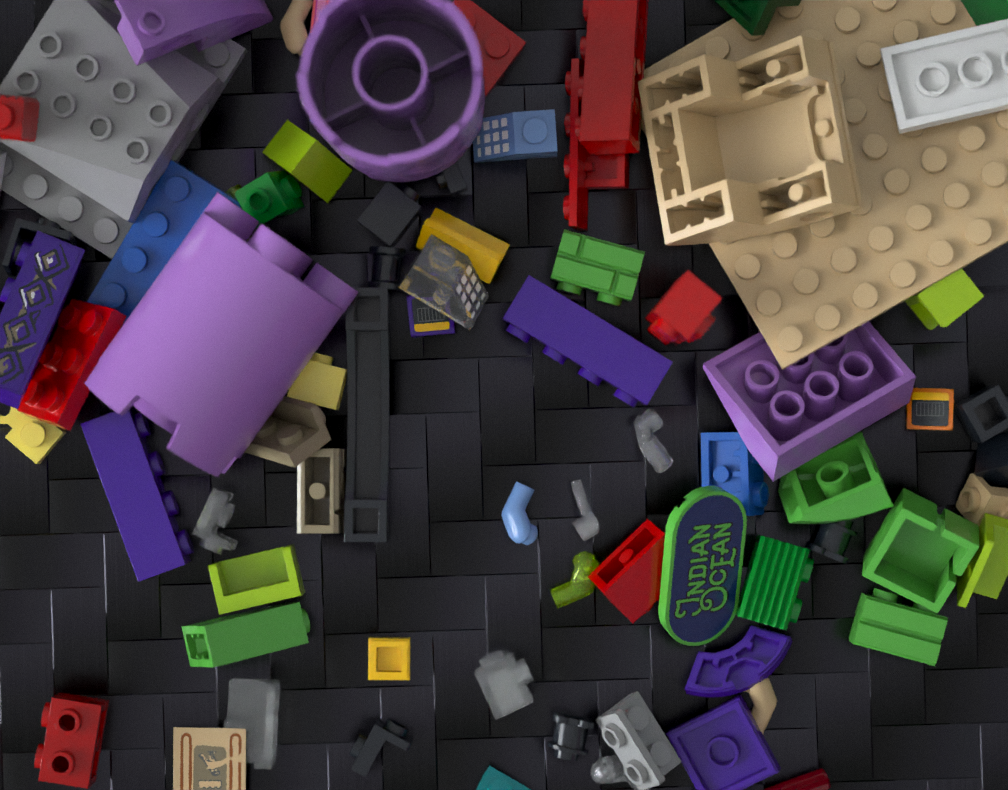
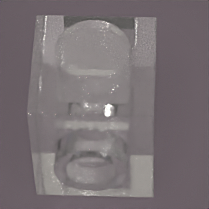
[474,650,534,720]

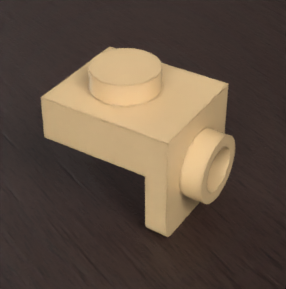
[956,473,1008,525]

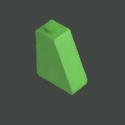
[181,602,310,668]

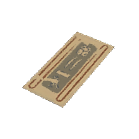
[173,727,246,790]

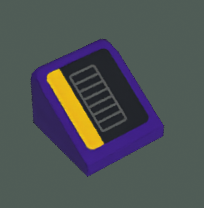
[407,292,455,338]

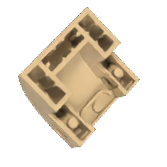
[638,35,863,246]

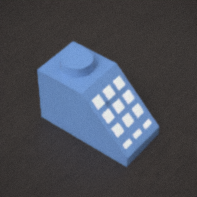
[473,109,558,163]

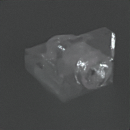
[192,487,238,554]

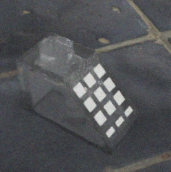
[398,234,489,330]

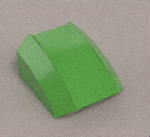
[778,431,894,524]

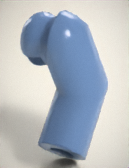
[501,481,538,545]

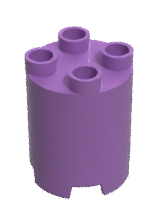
[297,0,485,182]
[85,192,359,477]

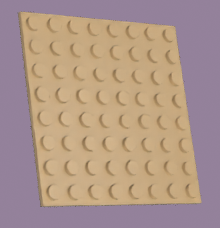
[641,0,1008,370]

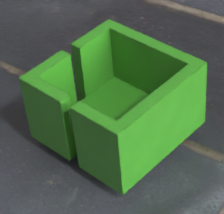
[862,488,980,613]

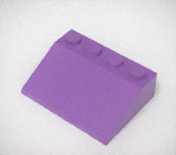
[703,321,916,482]

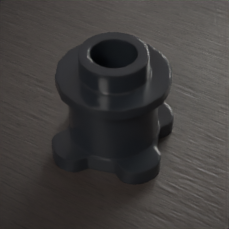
[805,520,858,565]
[547,712,594,761]

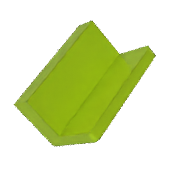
[956,513,1008,608]

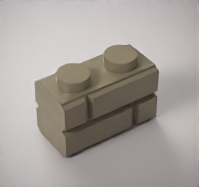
[297,448,347,534]

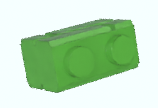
[550,229,645,307]
[848,588,948,666]

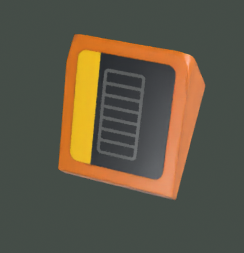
[906,388,954,431]

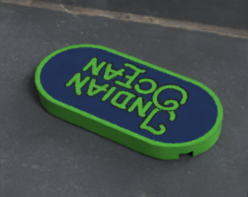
[658,486,747,646]

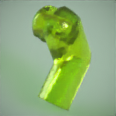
[550,551,599,608]

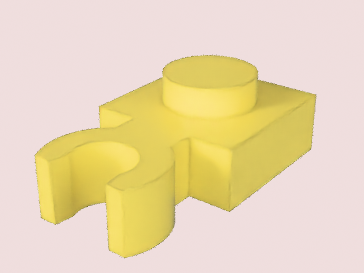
[0,407,67,464]

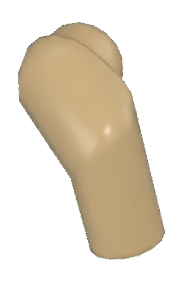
[280,0,313,57]
[744,677,777,734]

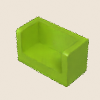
[905,268,984,330]
[208,544,305,615]

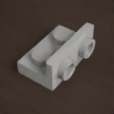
[595,691,681,790]

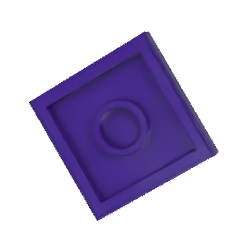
[666,695,781,790]

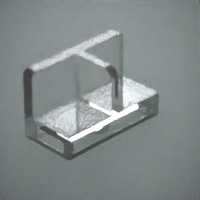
[224,678,280,769]

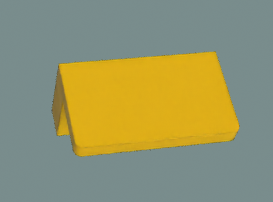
[416,208,510,284]

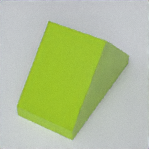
[262,120,353,203]

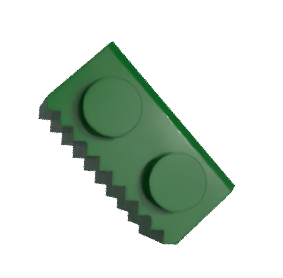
[736,534,814,630]

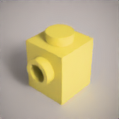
[287,353,347,410]

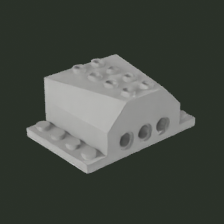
[0,0,248,259]

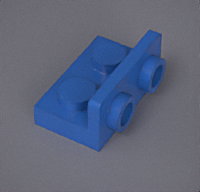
[701,432,769,516]

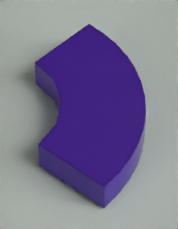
[685,625,792,698]

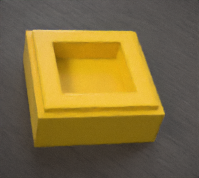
[368,637,411,680]

